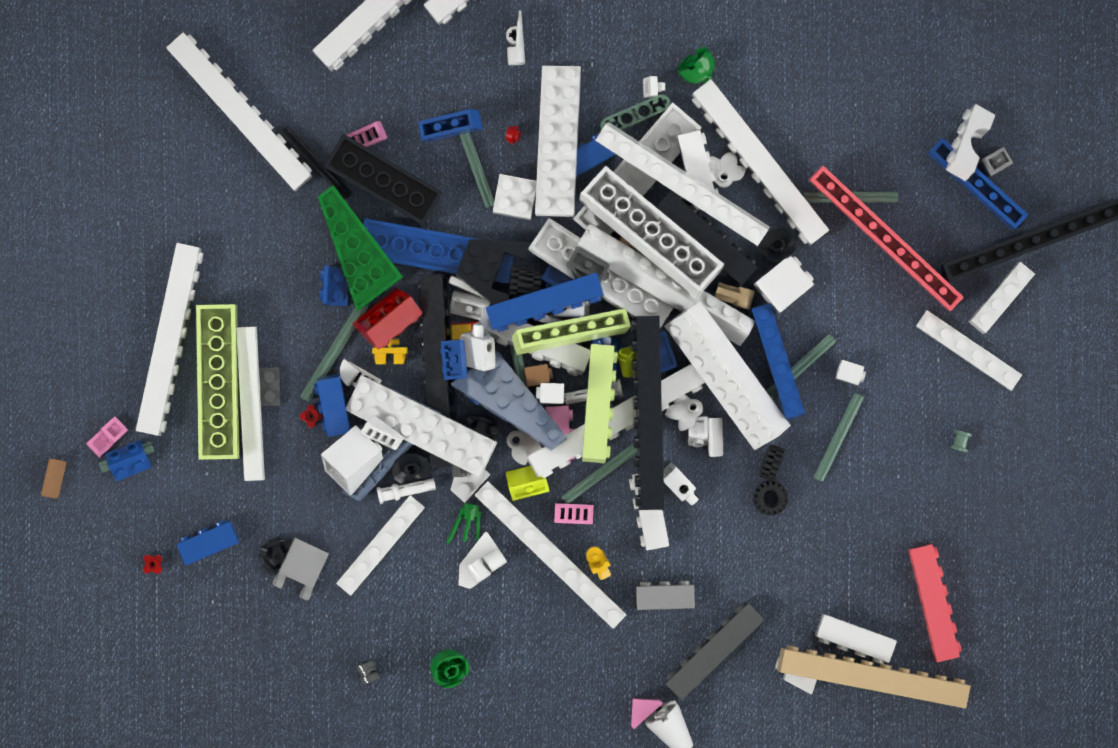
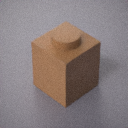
[524,364,553,387]

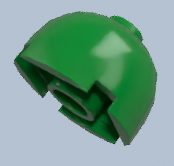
[677,47,715,84]
[430,649,470,689]

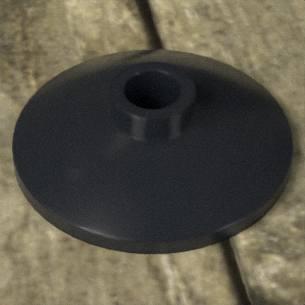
[758,229,796,262]
[392,453,431,485]

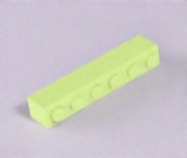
[512,308,631,355]
[582,344,618,463]

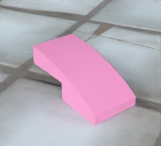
[86,417,128,458]

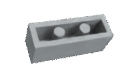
[636,581,695,610]

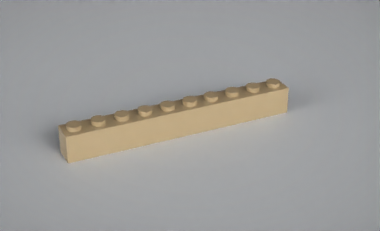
[777,645,971,708]

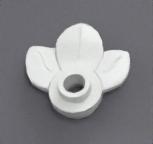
[708,152,746,188]
[665,395,703,431]
[507,431,542,465]

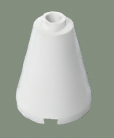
[645,701,693,748]

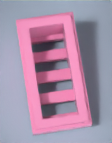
[347,121,387,147]
[554,503,594,524]

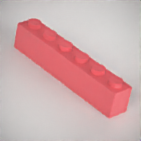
[908,544,962,662]

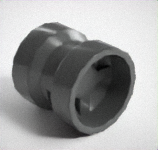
[356,660,380,685]

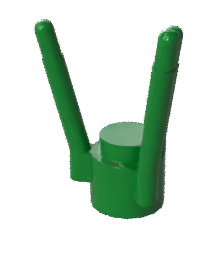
[446,503,481,544]

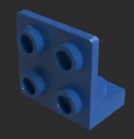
[319,265,349,306]
[440,339,468,380]

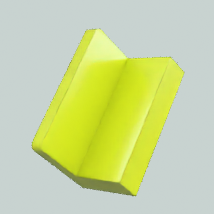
[505,466,549,501]

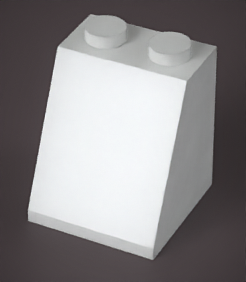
[753,256,814,314]
[321,425,383,496]

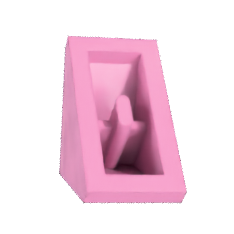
[631,697,663,729]

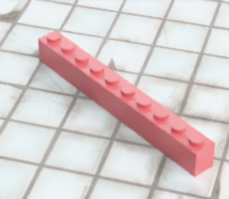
[808,166,964,311]

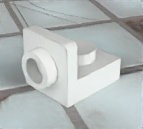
[688,417,708,447]

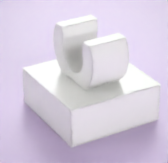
[643,76,665,98]

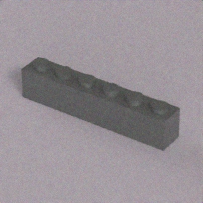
[665,602,764,700]

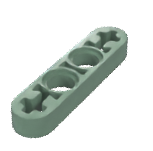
[600,94,670,131]

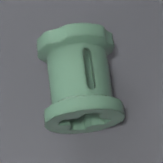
[951,430,972,453]

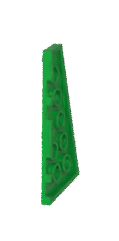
[318,185,403,312]

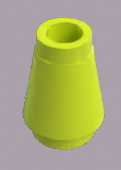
[617,348,635,377]

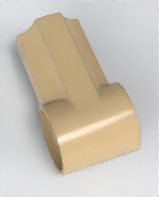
[715,283,755,310]

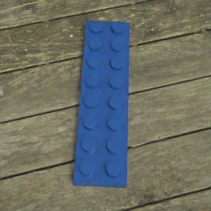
[363,218,514,284]

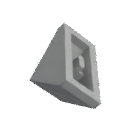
[978,147,1013,178]

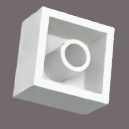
[493,174,537,220]

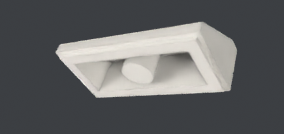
[450,290,490,320]
[708,418,723,457]

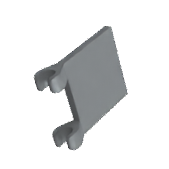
[272,538,329,600]

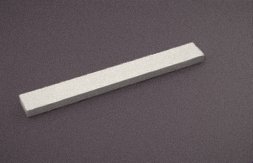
[236,327,265,481]

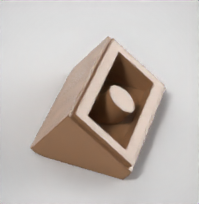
[41,458,66,498]

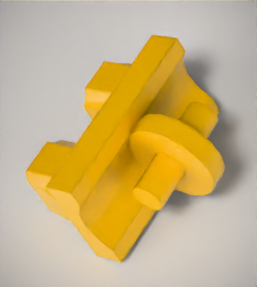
[372,339,408,364]
[586,546,611,580]

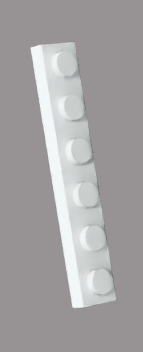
[916,310,1022,391]
[336,495,425,596]

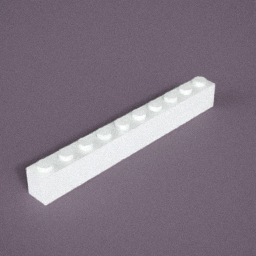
[166,33,313,192]
[692,79,829,245]
[595,122,770,246]
[576,224,755,346]
[136,243,204,436]
[526,364,705,478]
[475,481,626,629]

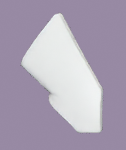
[506,10,525,65]
[458,532,507,589]

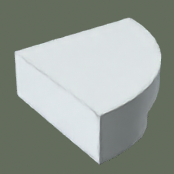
[340,359,360,386]

